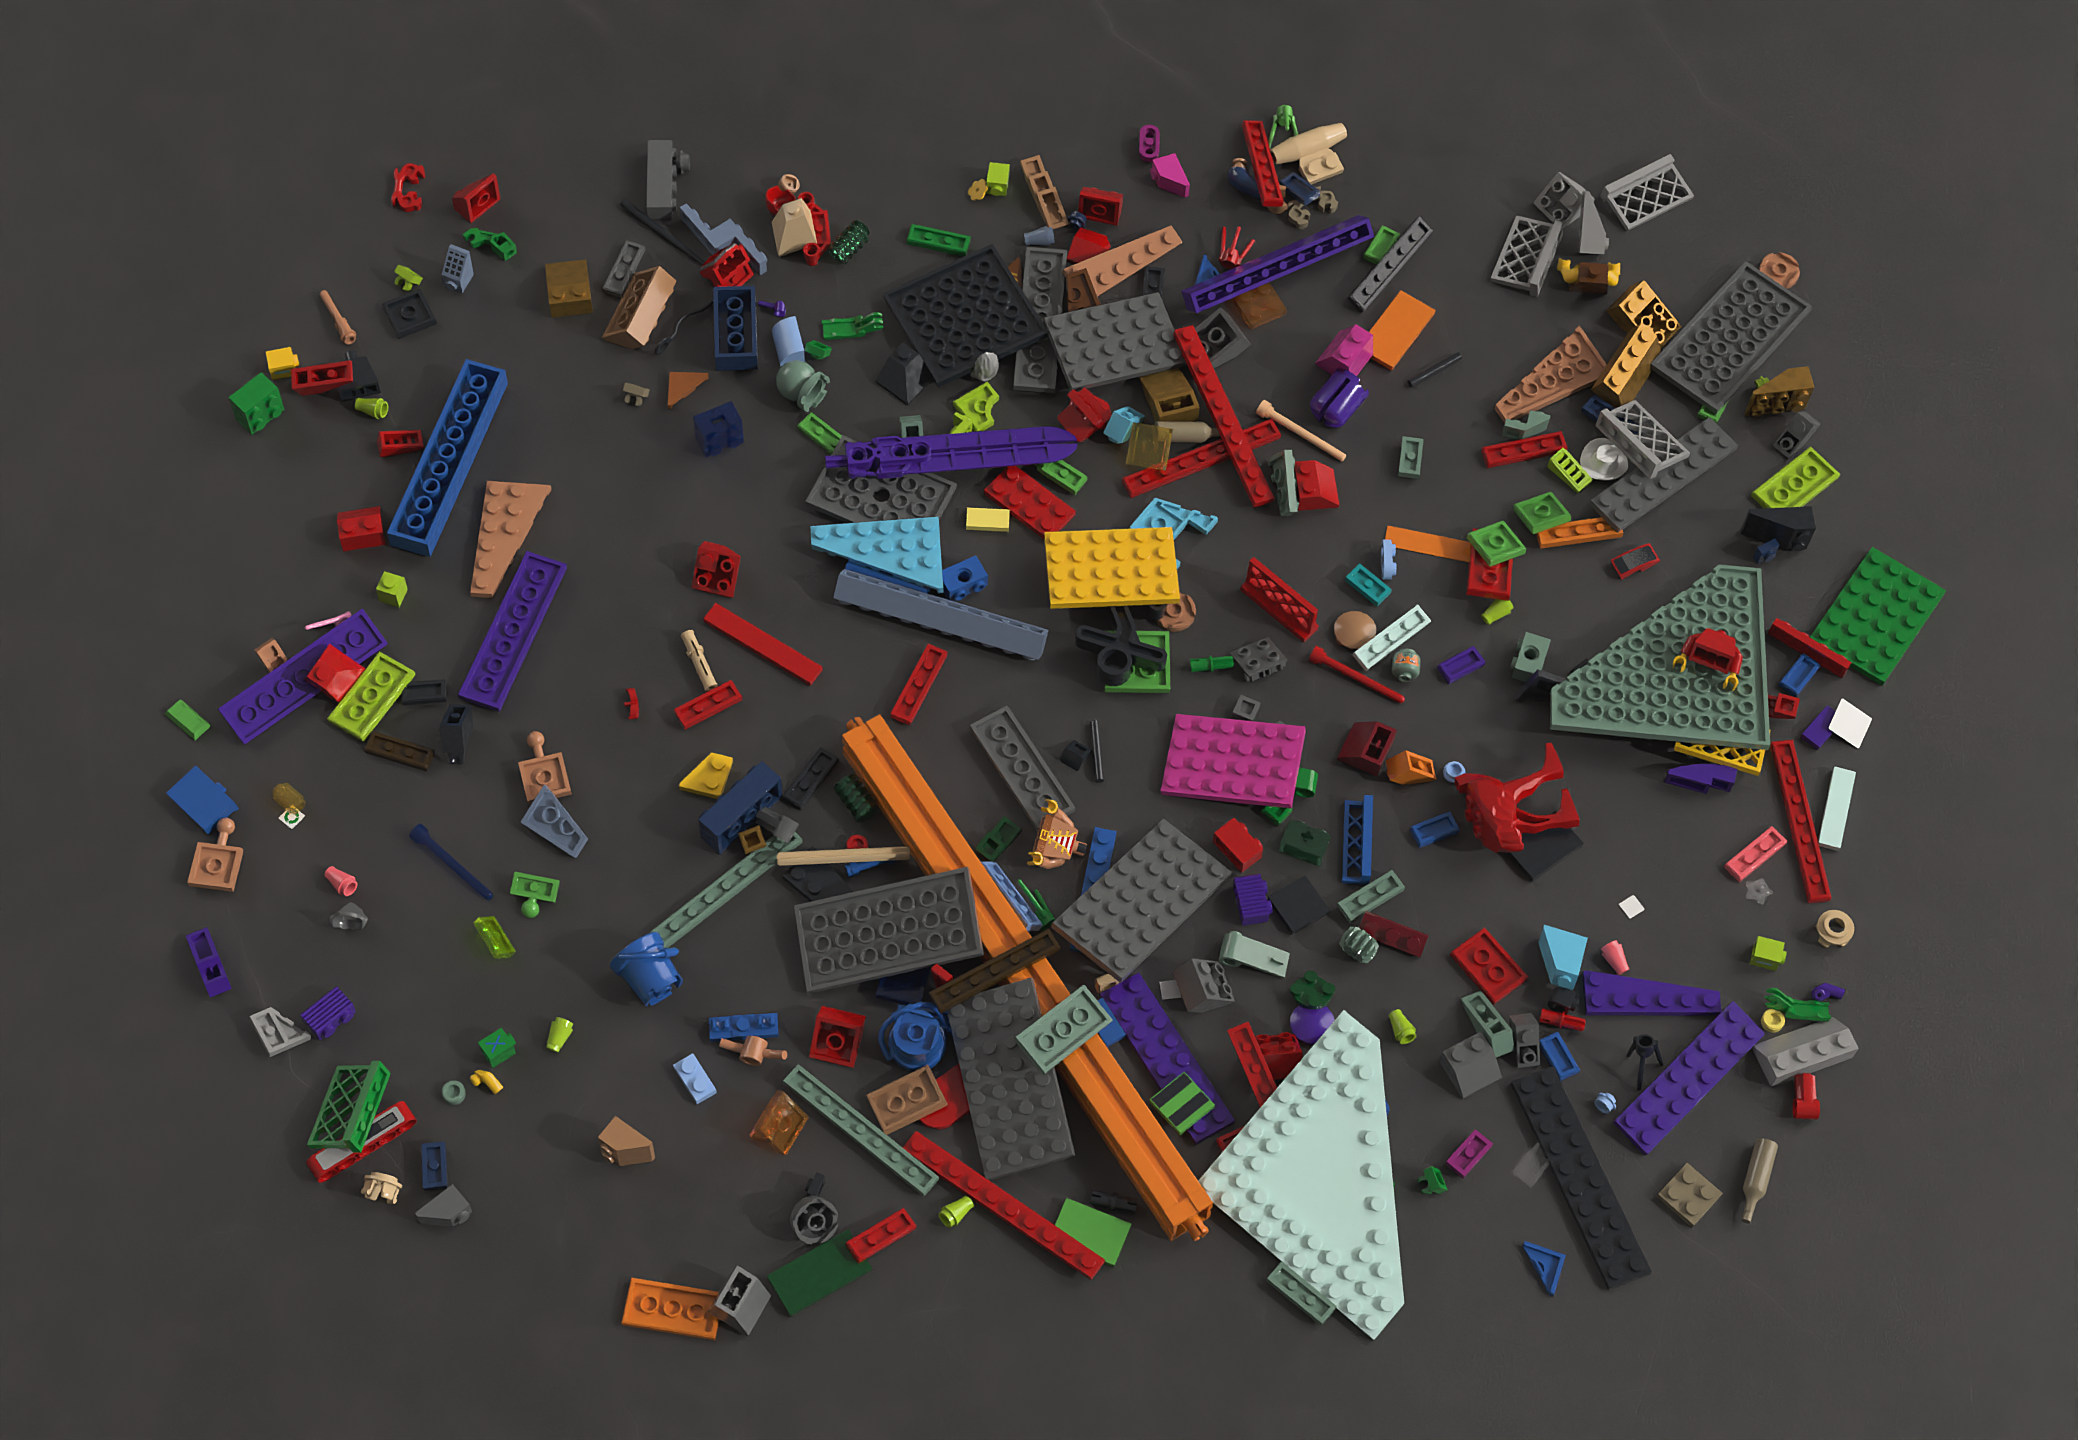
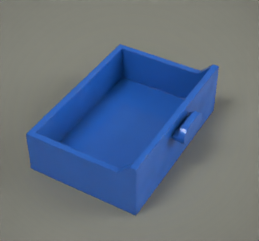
[166,766,239,835]

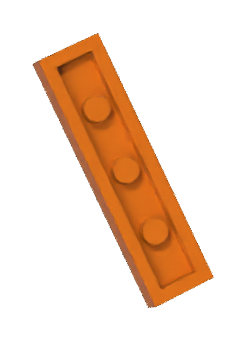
[1536,517,1623,549]

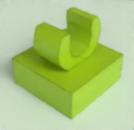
[394,265,423,291]

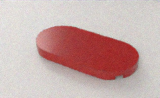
[919,1064,970,1130]

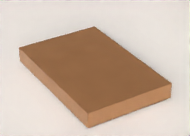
[866,1065,948,1135]

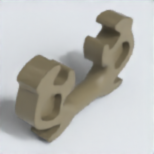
[1287,186,1338,229]

